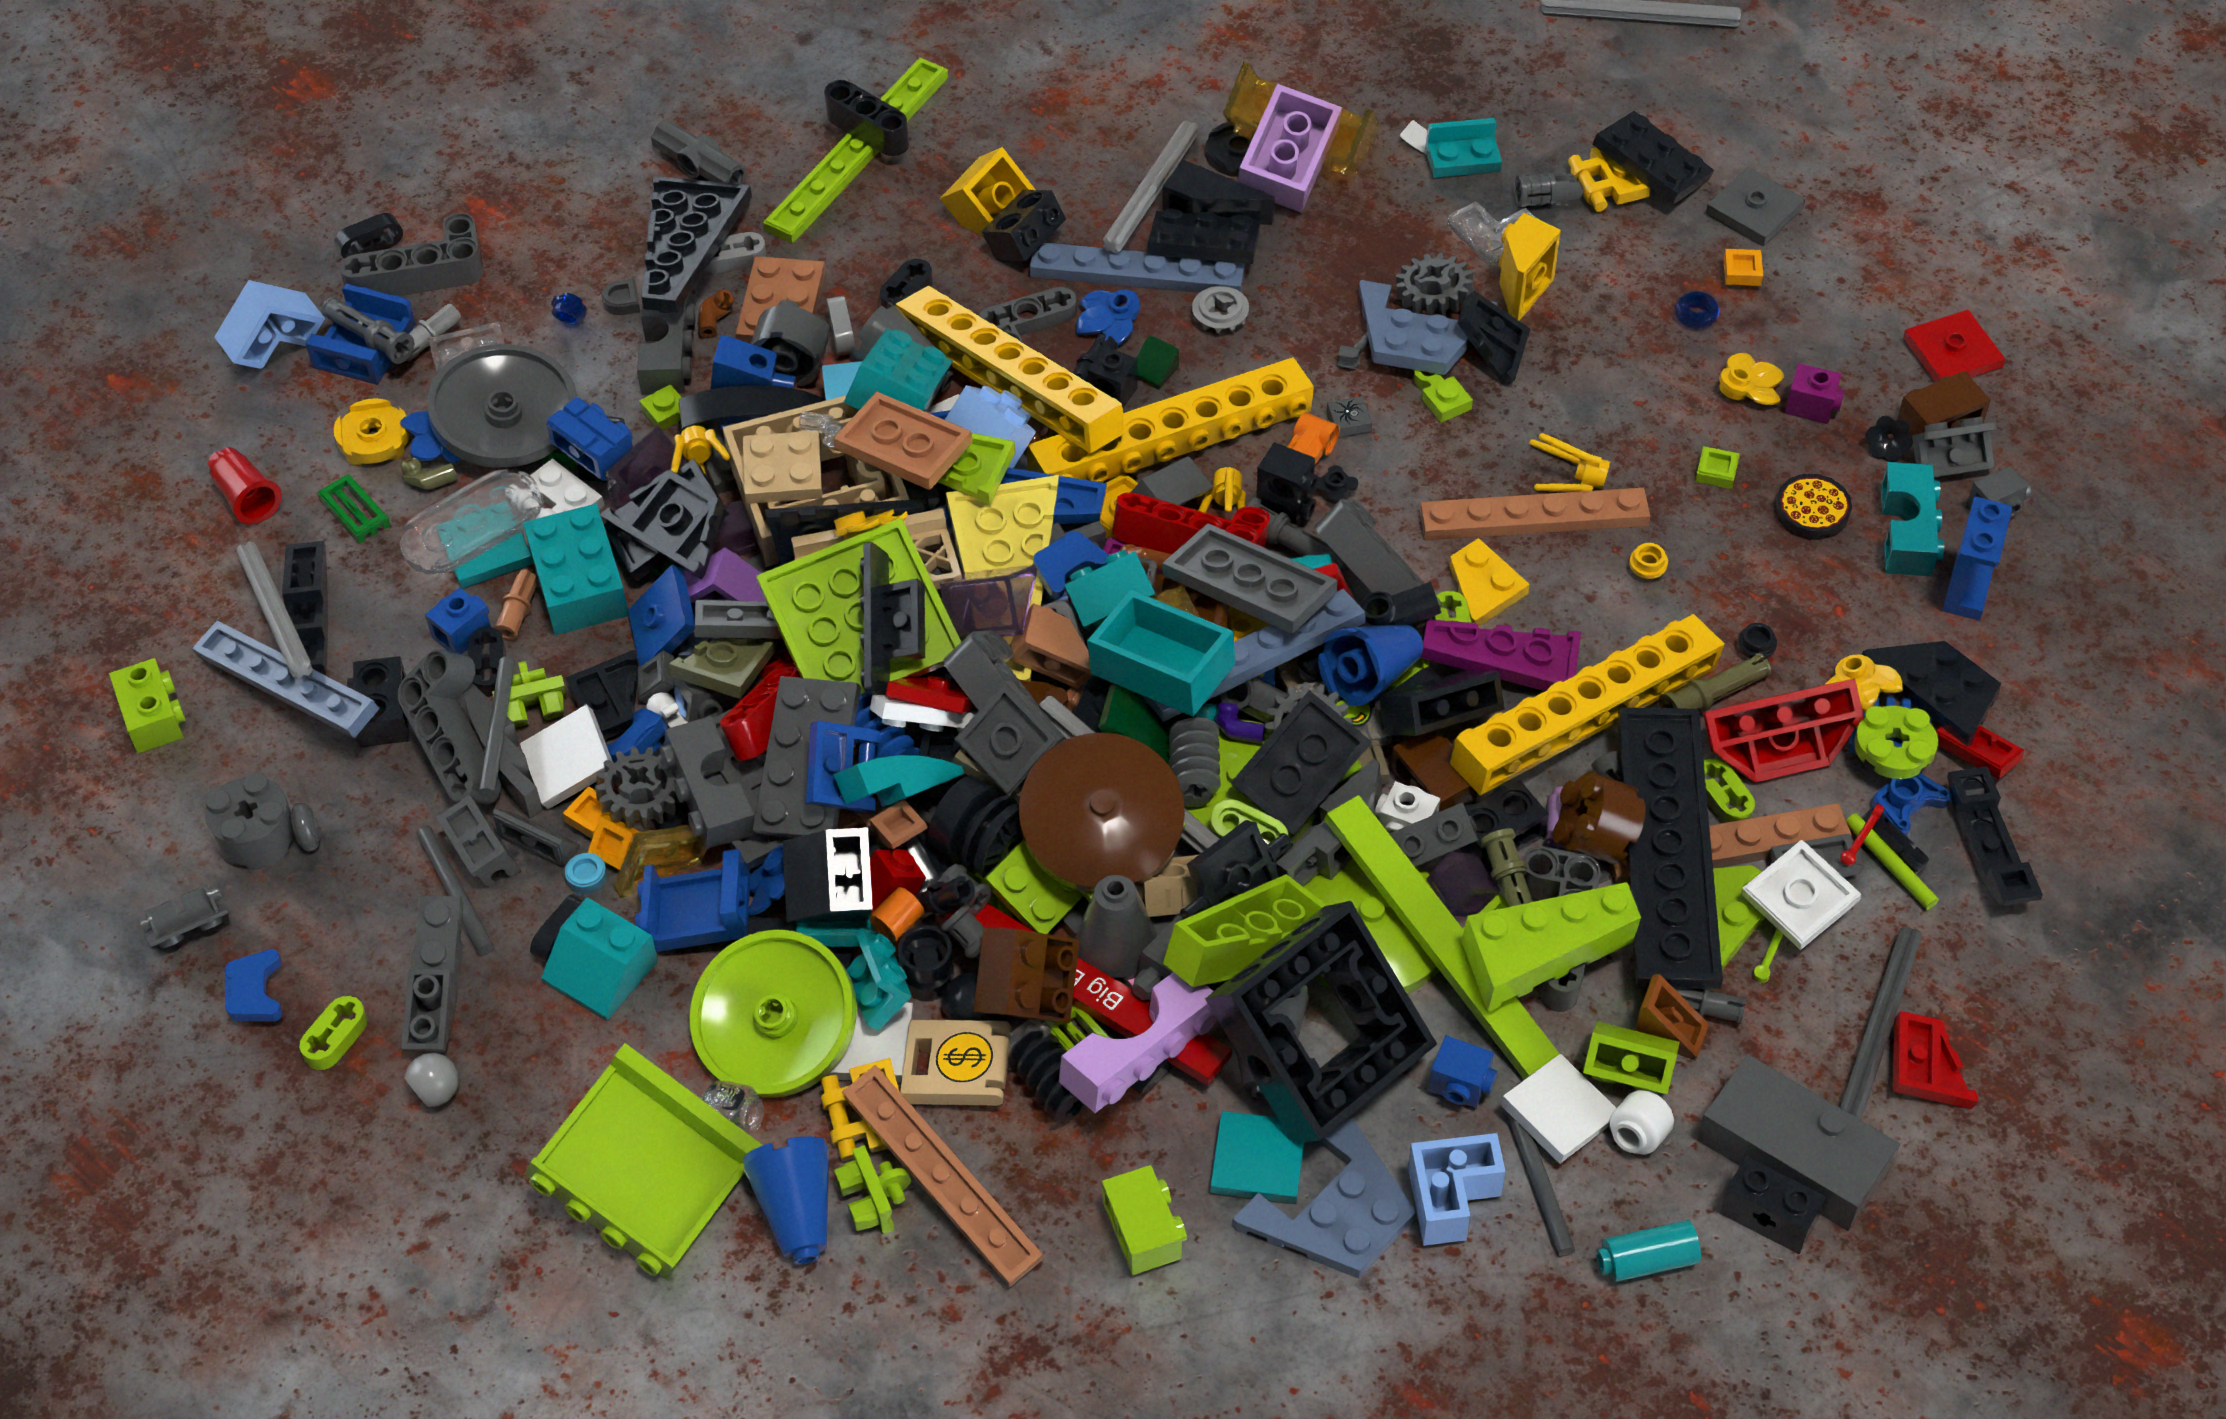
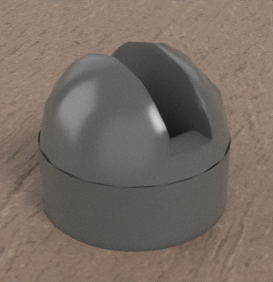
[1591,751,1622,781]

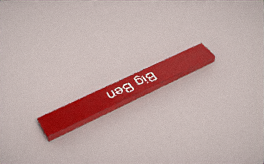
[935,903,1232,1086]

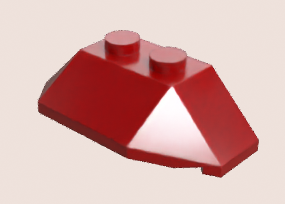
[1703,678,1864,783]

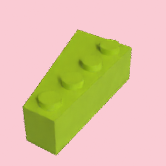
[1163,874,1328,987]
[1461,882,1641,1013]

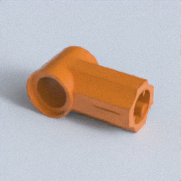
[1287,412,1340,465]
[869,887,924,957]

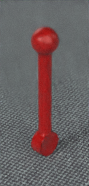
[1840,804,1885,866]

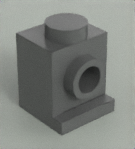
[1966,466,2031,518]

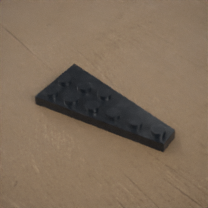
[641,176,752,313]

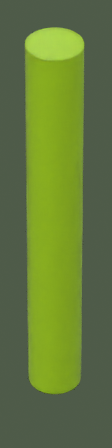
[1846,813,1939,910]

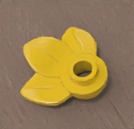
[1719,353,1784,405]
[833,509,908,540]
[1825,654,1903,713]

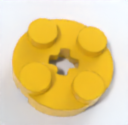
[334,398,410,465]

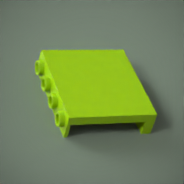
[524,1043,762,1279]

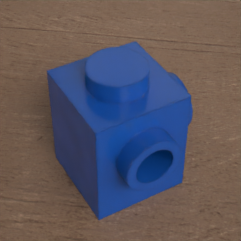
[425,587,491,654]
[1428,1035,1498,1108]

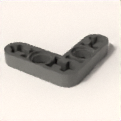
[978,287,1077,343]

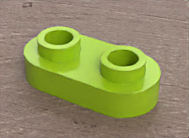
[1210,799,1288,859]

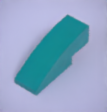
[833,755,965,808]

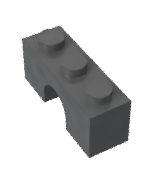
[637,298,696,395]
[660,716,754,849]

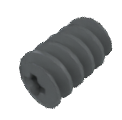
[1169,717,1221,807]

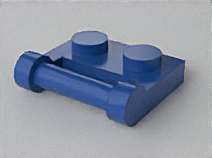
[806,721,880,814]

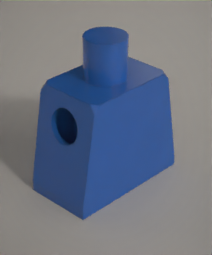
[711,335,796,389]

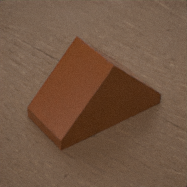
[1635,974,1709,1059]

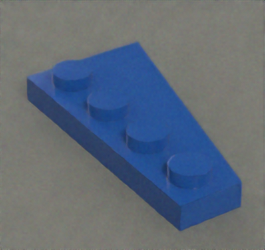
[944,468,1107,528]

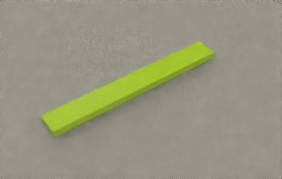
[763,57,948,244]
[1324,795,1560,1080]

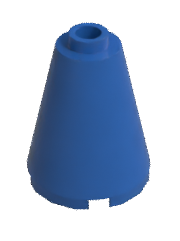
[1318,625,1423,706]
[743,1136,829,1264]

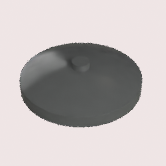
[427,344,577,468]

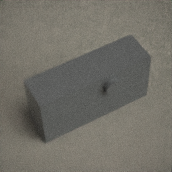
[1697,1054,1900,1231]

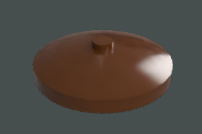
[1019,733,1185,893]

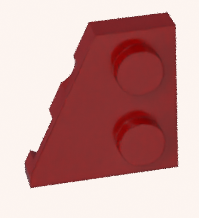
[1893,1010,1978,1109]

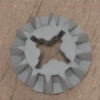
[1192,286,1249,334]

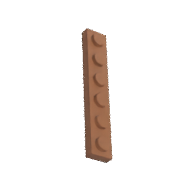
[1420,488,1650,540]
[1608,803,1852,884]
[842,1065,1043,1288]

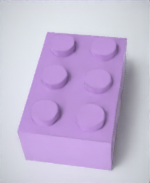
[1238,84,1342,213]

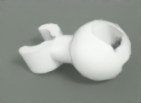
[646,692,688,728]

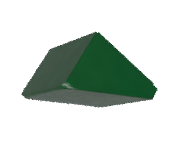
[1136,335,1179,389]

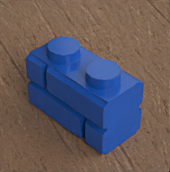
[546,397,634,481]

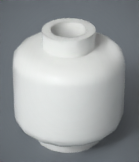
[1610,1090,1674,1155]

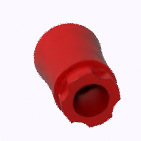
[207,447,282,525]

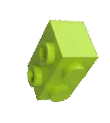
[109,658,186,754]
[1583,1021,1680,1095]
[1102,1165,1187,1275]

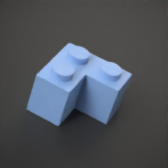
[214,280,325,369]
[945,385,1036,468]
[1408,1133,1506,1246]

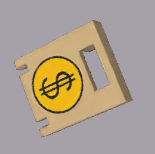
[900,1020,1011,1106]

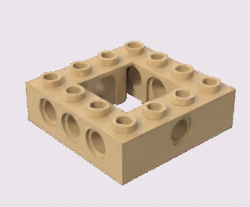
[722,396,910,567]

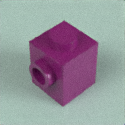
[1785,363,1845,424]

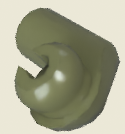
[401,458,458,490]

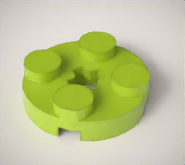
[1854,706,1938,779]

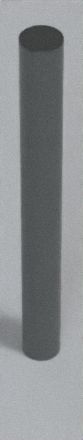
[479,657,515,797]
[416,825,494,955]
[1506,1111,1575,1257]

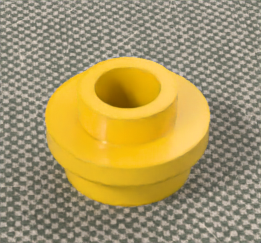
[1629,543,1668,579]

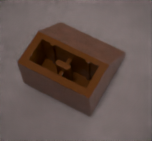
[973,927,1080,1023]

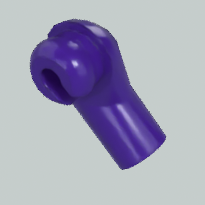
[1214,702,1265,744]

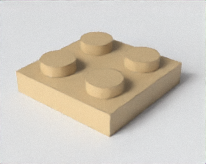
[743,430,823,504]

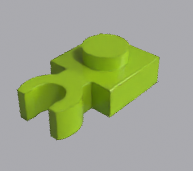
[1414,370,1473,423]

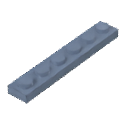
[1030,243,1245,293]
[1143,589,1365,722]
[192,621,380,738]

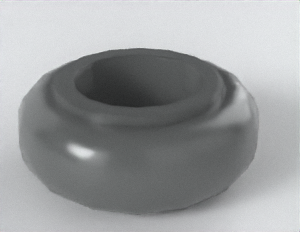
[290,803,320,852]

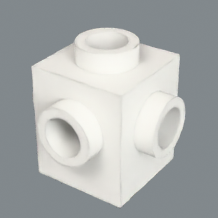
[1375,781,1440,833]

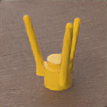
[671,426,731,474]
[1529,433,1611,492]
[1198,467,1246,513]

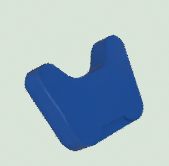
[1033,531,1109,599]
[606,708,668,763]
[1871,773,1951,836]
[225,949,283,1022]

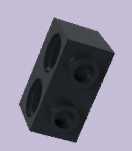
[981,190,1066,261]
[1256,442,1318,528]
[347,656,409,747]
[1460,780,1549,872]

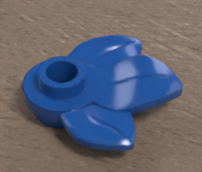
[1076,289,1141,346]
[400,410,462,464]
[748,845,785,916]

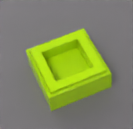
[1695,446,1740,489]

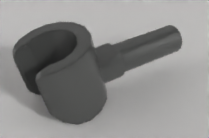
[1337,332,1369,369]

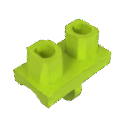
[492,661,567,728]
[834,1145,911,1234]

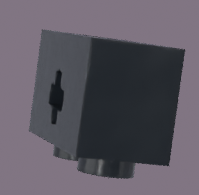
[1720,1156,1826,1254]

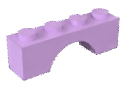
[1059,972,1217,1113]

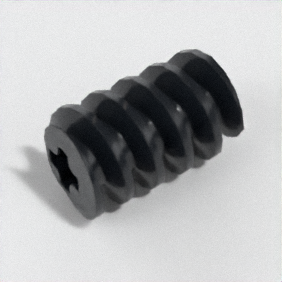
[1008,1030,1086,1123]

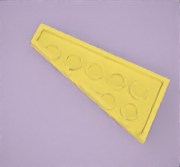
[946,475,1059,681]

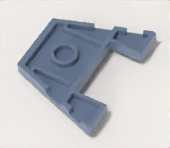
[1358,280,1497,375]
[1232,1115,1416,1279]

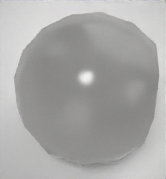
[404,1053,459,1107]

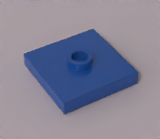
[628,565,695,667]

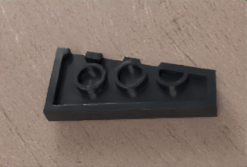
[764,499,926,566]

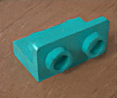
[1425,118,1502,178]
[846,928,912,1031]

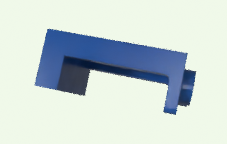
[305,284,416,385]
[1942,496,2012,621]
[635,849,751,952]

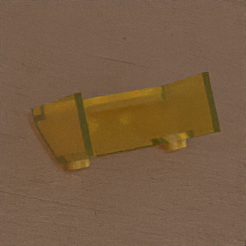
[1223,61,1380,176]

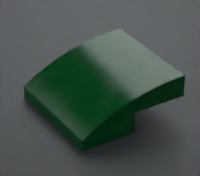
[1098,684,1170,765]

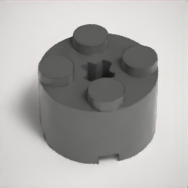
[751,300,829,387]
[205,772,296,870]

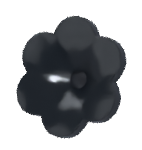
[1866,415,1913,462]

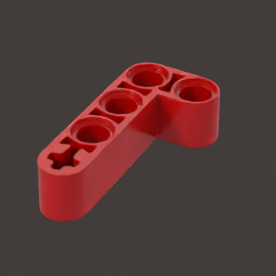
[1112,493,1270,554]
[720,649,801,761]

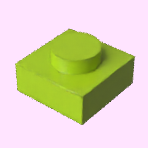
[639,384,682,432]

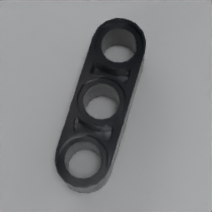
[824,80,909,156]

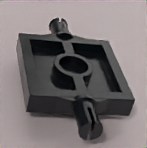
[1180,820,1293,919]

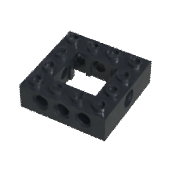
[1204,901,1437,1143]

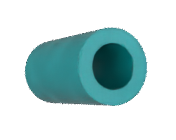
[1596,1220,1701,1282]

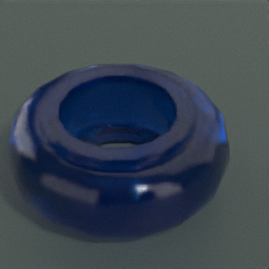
[1674,291,1720,329]

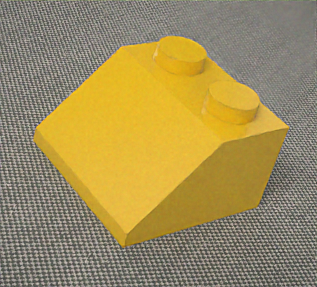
[940,147,1036,237]
[1498,213,1561,321]

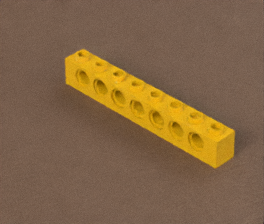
[896,286,1124,454]
[1027,357,1314,483]
[1450,614,1725,796]

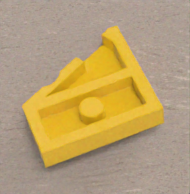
[1449,538,1530,627]

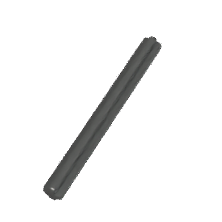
[1840,926,1922,1120]

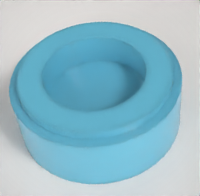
[565,853,607,895]

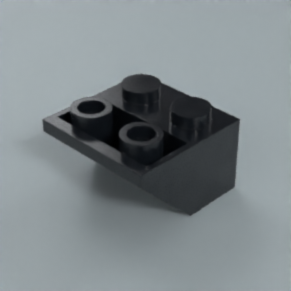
[782,828,873,924]

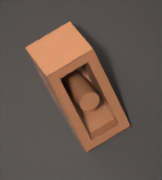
[1010,603,1093,689]

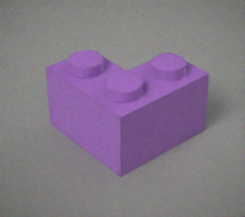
[684,548,766,618]

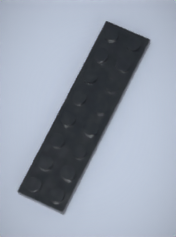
[1617,707,1723,989]

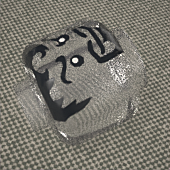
[700,1081,764,1135]

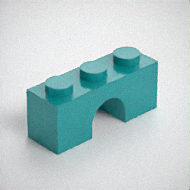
[1881,462,1944,576]

